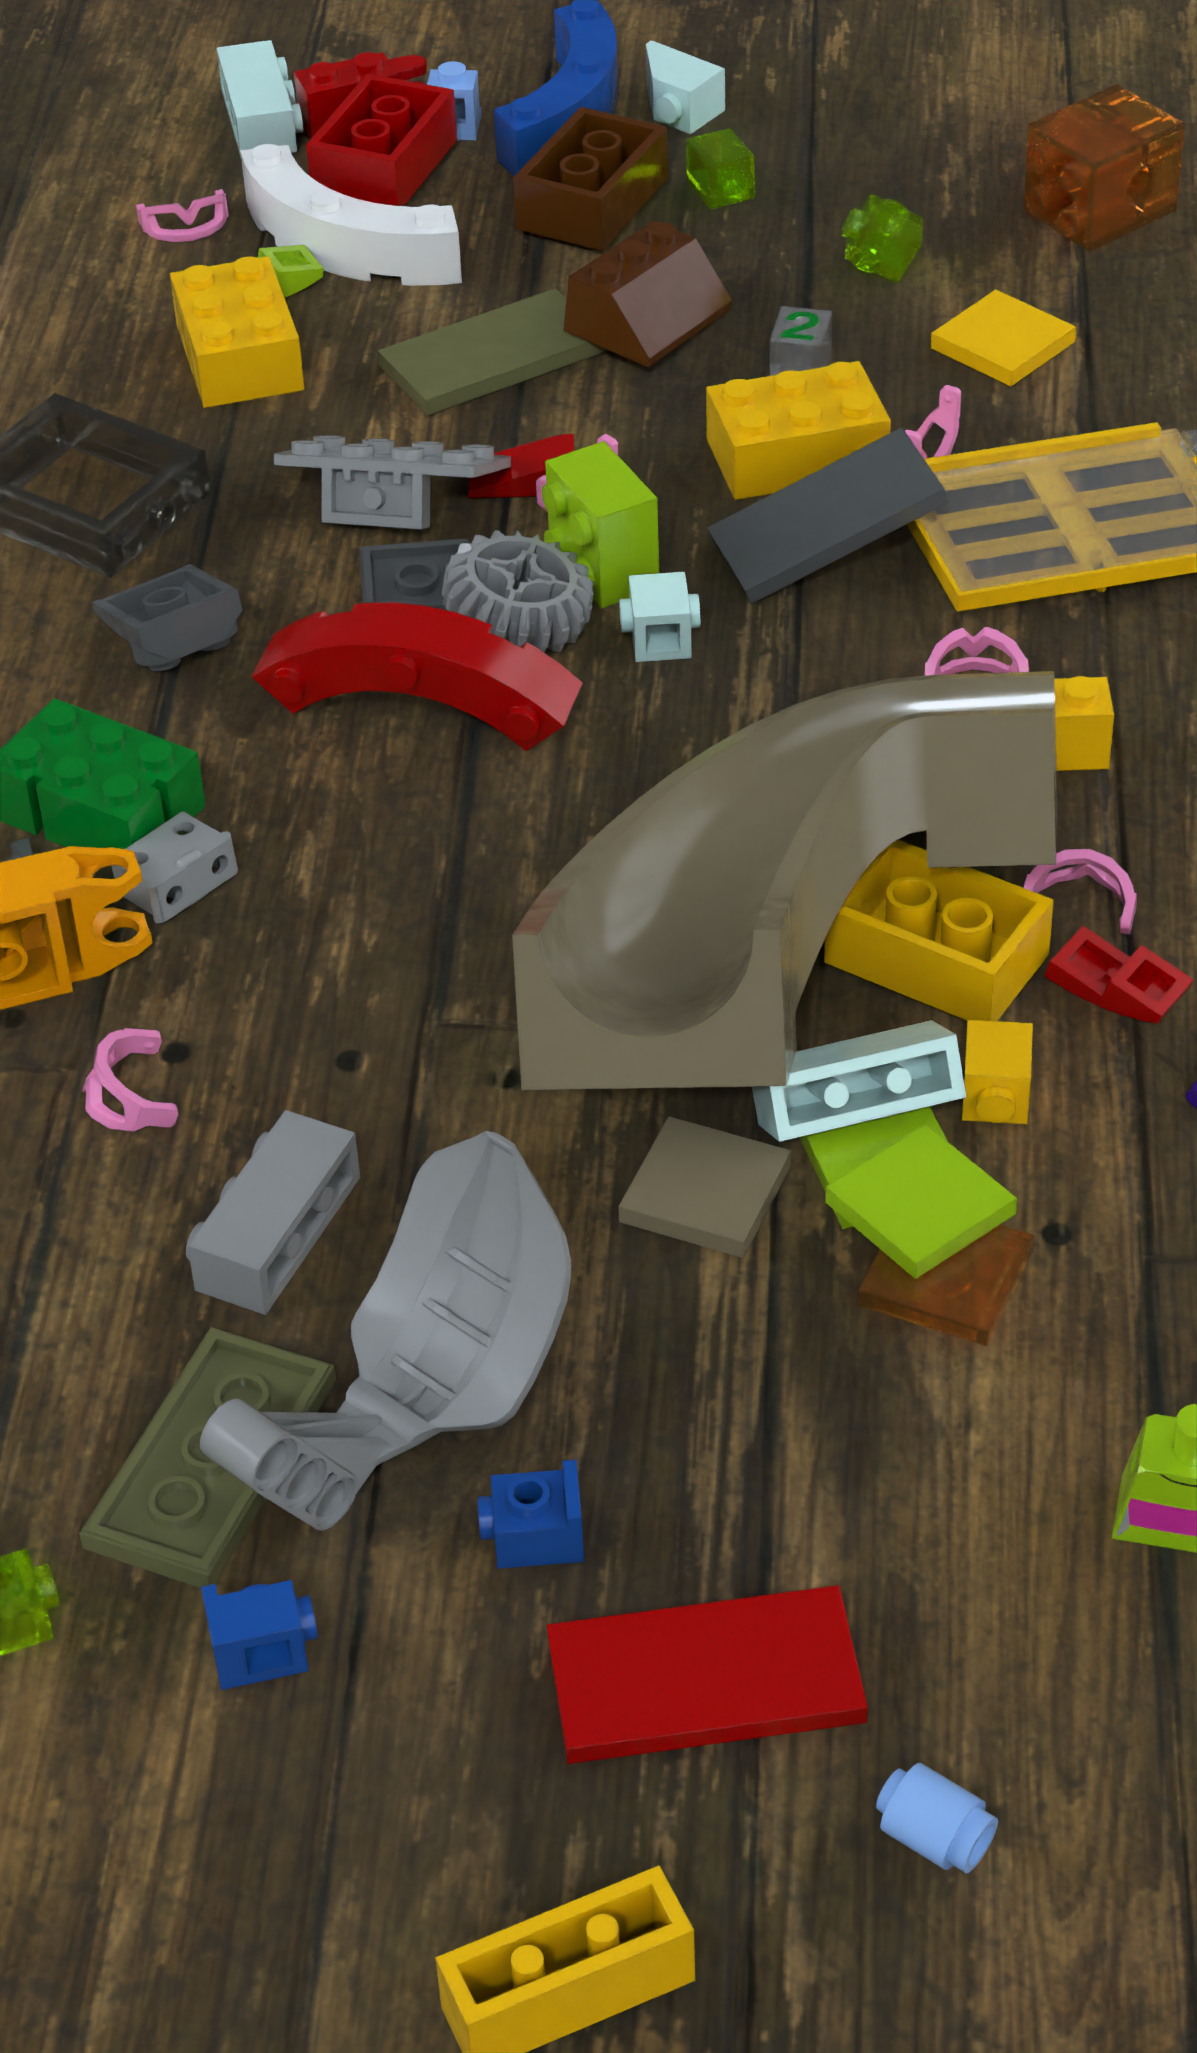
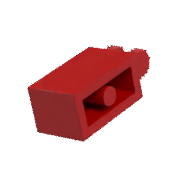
[294,52,427,139]

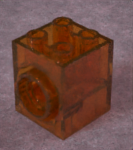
[1023,84,1185,252]

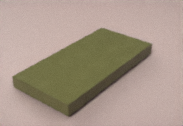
[378,288,607,416]
[79,1327,337,1588]

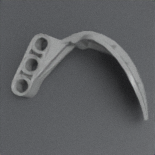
[200,1131,571,1531]

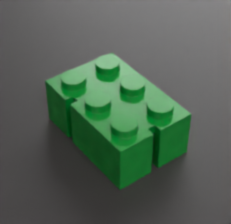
[0,698,206,862]

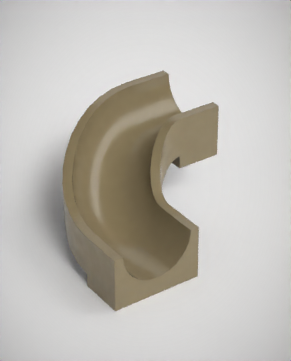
[512,671,1057,1090]

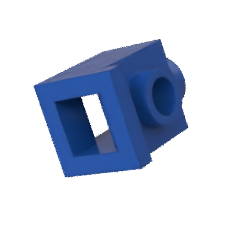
[477,1460,584,1569]
[201,1580,318,1690]

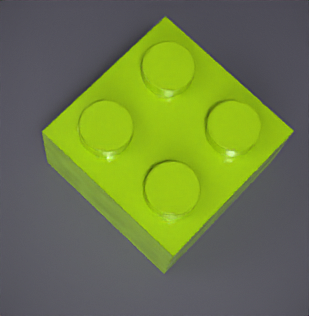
[542,441,659,609]

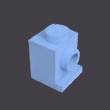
[427,61,482,141]

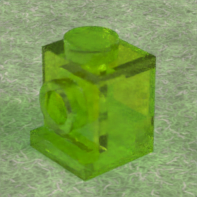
[0,1548,60,1656]

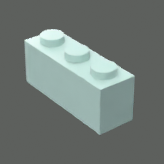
[216,40,303,157]
[752,1020,966,1142]

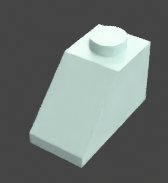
[646,40,725,134]

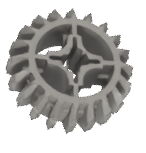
[441,530,594,652]

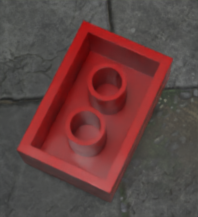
[306,74,457,206]

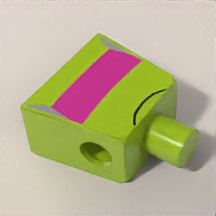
[1112,1404,1197,1553]

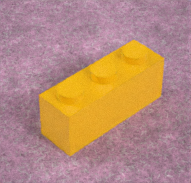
[435,1865,695,2053]

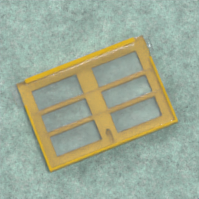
[907,422,1197,612]

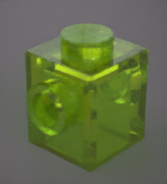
[842,193,923,283]

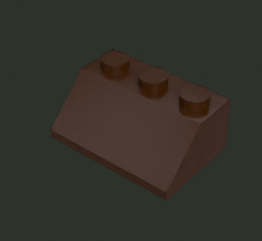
[563,221,732,367]

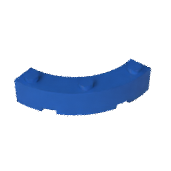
[494,0,618,177]

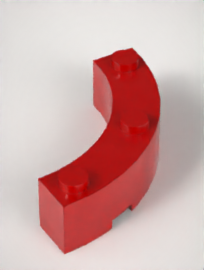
[251,602,583,751]

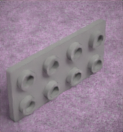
[274,435,511,529]

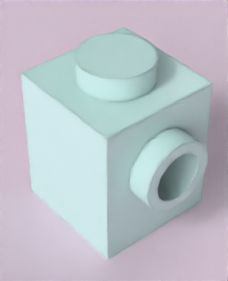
[619,572,701,662]

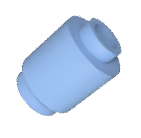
[876,1763,998,1874]

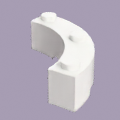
[240,144,462,286]

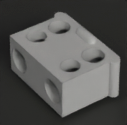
[111,811,238,923]

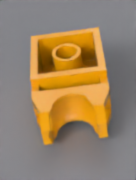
[0,846,153,1010]

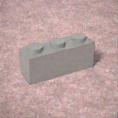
[186,1110,360,1315]

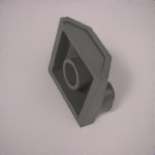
[91,564,243,671]

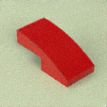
[1044,926,1194,1024]

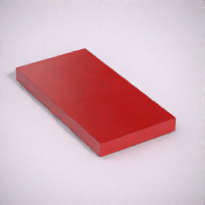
[546,1585,868,1764]

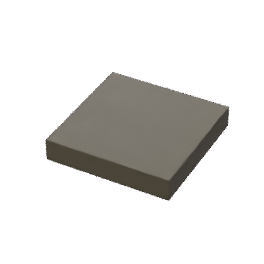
[618,1116,791,1258]

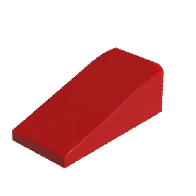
[468,434,575,499]

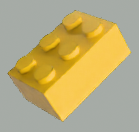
[170,256,305,408]
[706,361,891,500]
[824,839,1054,1021]

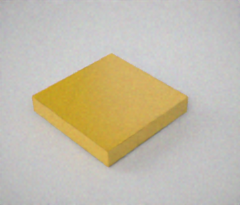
[931,289,1076,387]

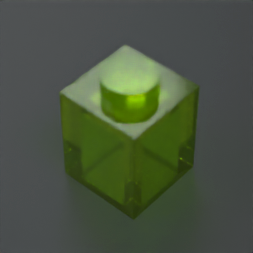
[686,128,755,209]

